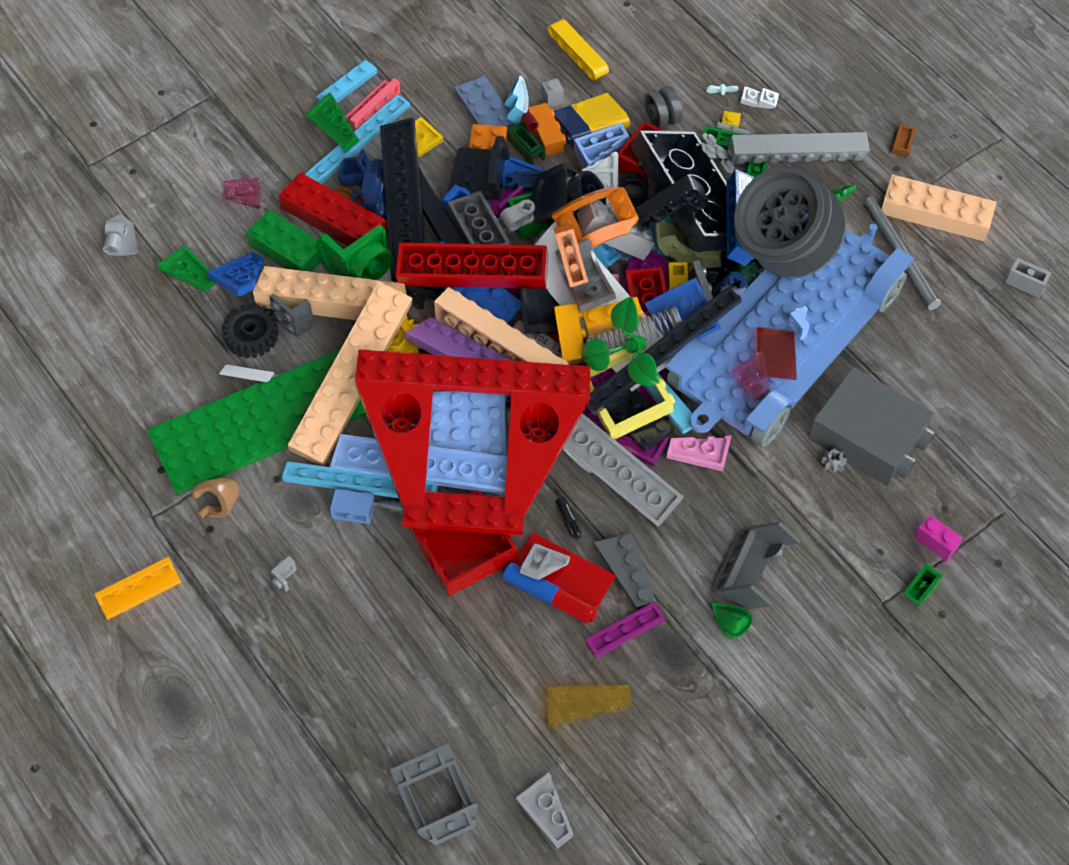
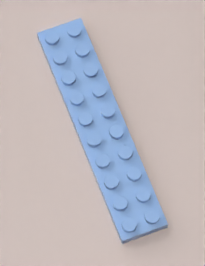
[330,434,507,495]

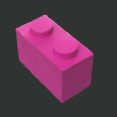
[914,515,963,562]

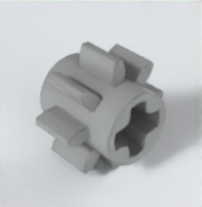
[821,448,847,474]

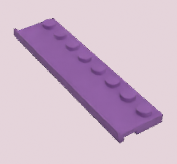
[405,317,512,397]

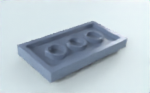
[455,76,516,129]

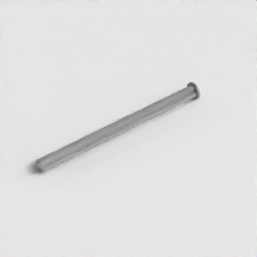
[865,196,941,310]

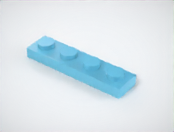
[316,60,377,103]

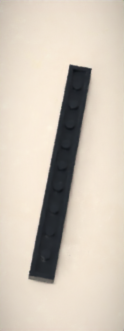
[586,286,741,416]

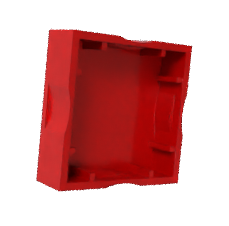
[410,490,519,596]

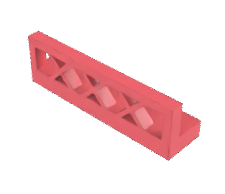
[345,78,400,131]

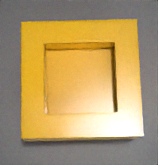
[722,111,741,128]

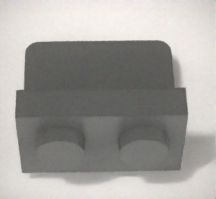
[270,294,315,337]

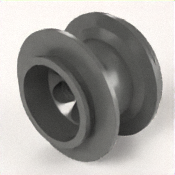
[734,166,846,278]

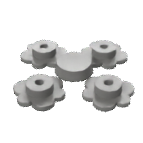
[700,133,737,174]

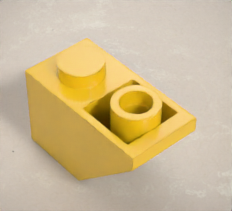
[668,262,688,289]

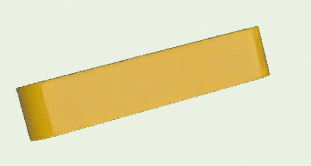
[548,19,609,81]

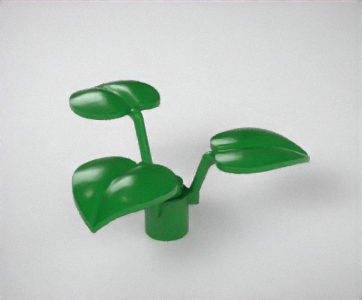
[582,297,660,386]

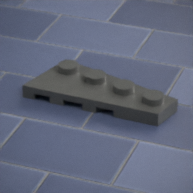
[594,533,656,610]

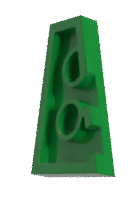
[156,246,217,292]

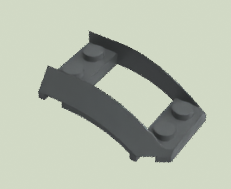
[389,743,478,846]

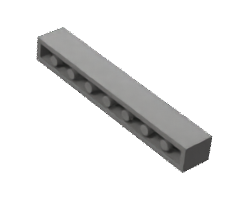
[728,132,870,164]

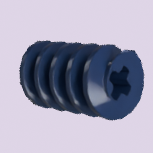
[712,272,748,298]

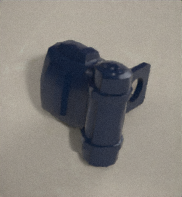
[337,149,383,186]
[351,172,387,221]

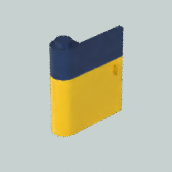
[554,93,630,147]

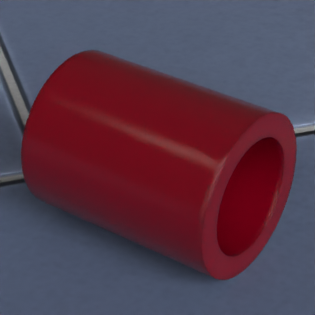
[521,112,539,131]

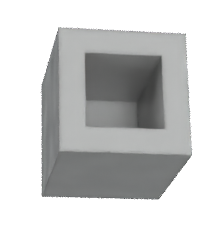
[542,78,564,108]

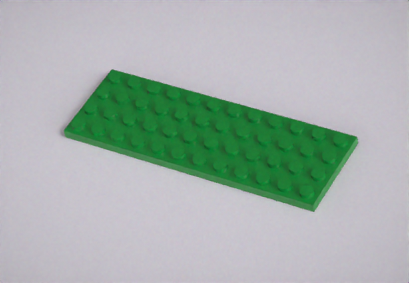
[147,349,367,495]

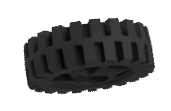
[222,304,279,358]

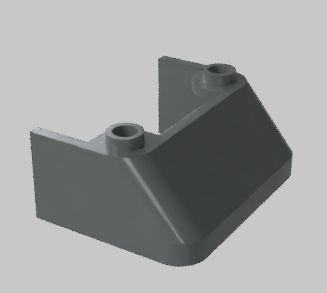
[712,522,801,609]

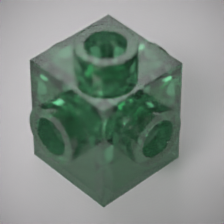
[729,261,760,288]

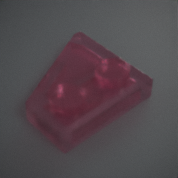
[224,178,261,209]
[731,351,770,402]

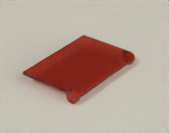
[756,327,797,380]

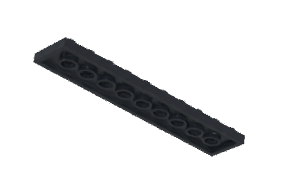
[380,117,425,283]

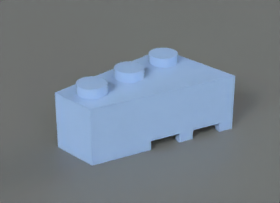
[574,123,629,169]

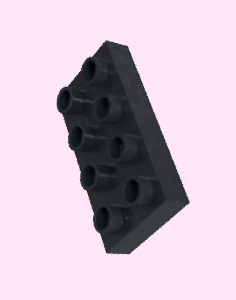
[630,131,727,252]

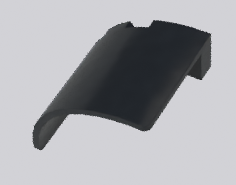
[520,288,560,334]

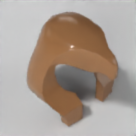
[191,477,240,518]

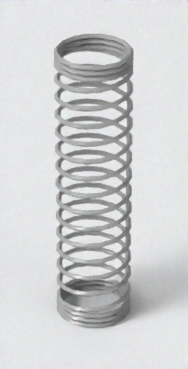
[586,306,682,354]

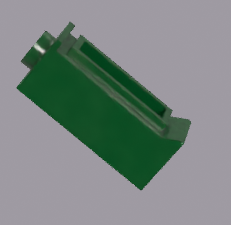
[508,121,546,165]

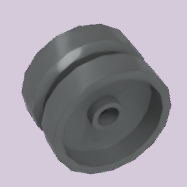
[644,86,683,129]

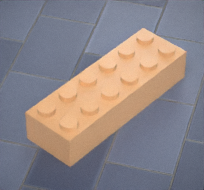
[881,174,997,242]

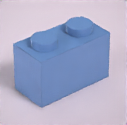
[330,489,375,524]

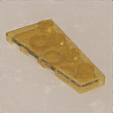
[547,684,631,729]

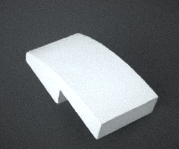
[740,86,779,108]

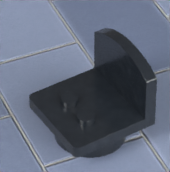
[449,136,510,200]
[531,163,606,225]

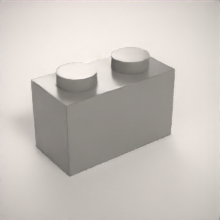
[1006,258,1051,298]

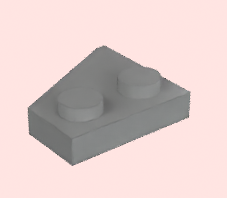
[520,543,570,580]

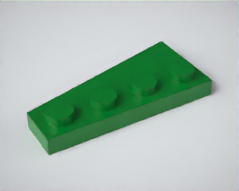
[305,92,360,152]

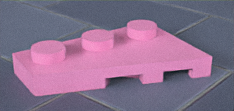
[666,436,732,472]

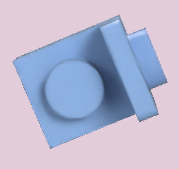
[788,306,809,340]

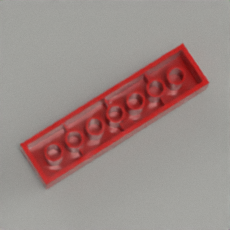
[396,243,549,289]

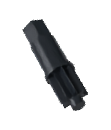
[555,496,583,539]

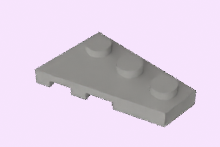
[516,772,573,850]

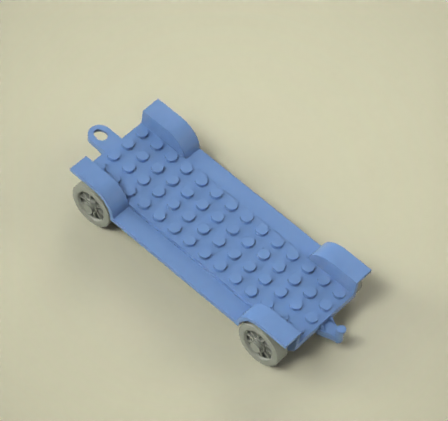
[665,214,914,448]

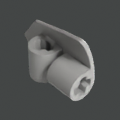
[103,214,138,256]

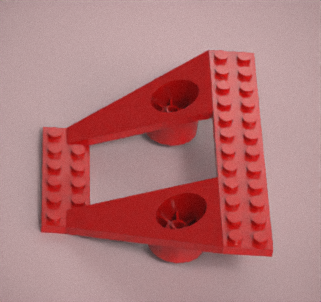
[355,349,590,536]

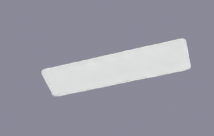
[219,365,274,382]

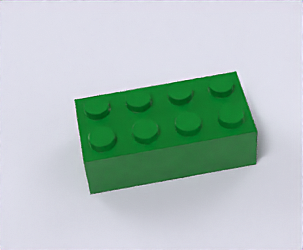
[246,209,321,272]

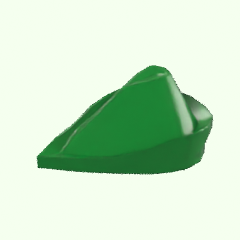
[711,602,753,639]

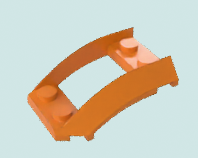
[552,187,639,248]

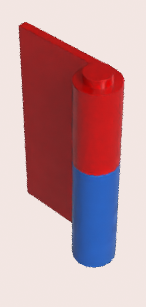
[502,532,616,624]

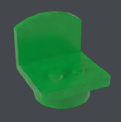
[317,225,393,280]

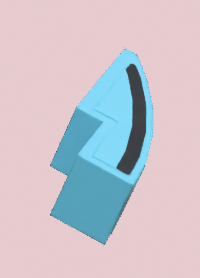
[504,76,529,124]

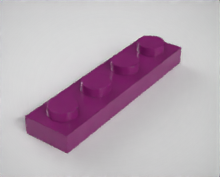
[585,602,665,659]

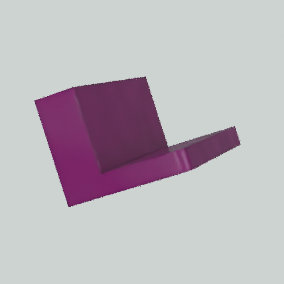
[489,186,524,218]

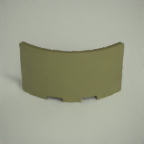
[656,219,721,268]

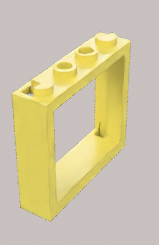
[590,349,675,440]

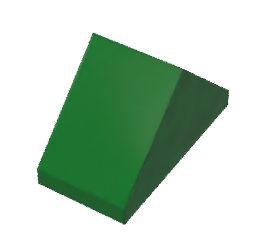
[903,562,943,606]

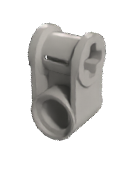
[500,200,535,232]

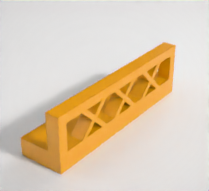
[94,557,181,620]

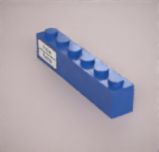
[726,170,754,266]

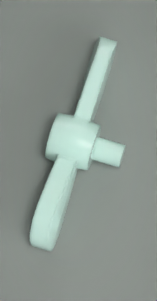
[706,84,738,95]

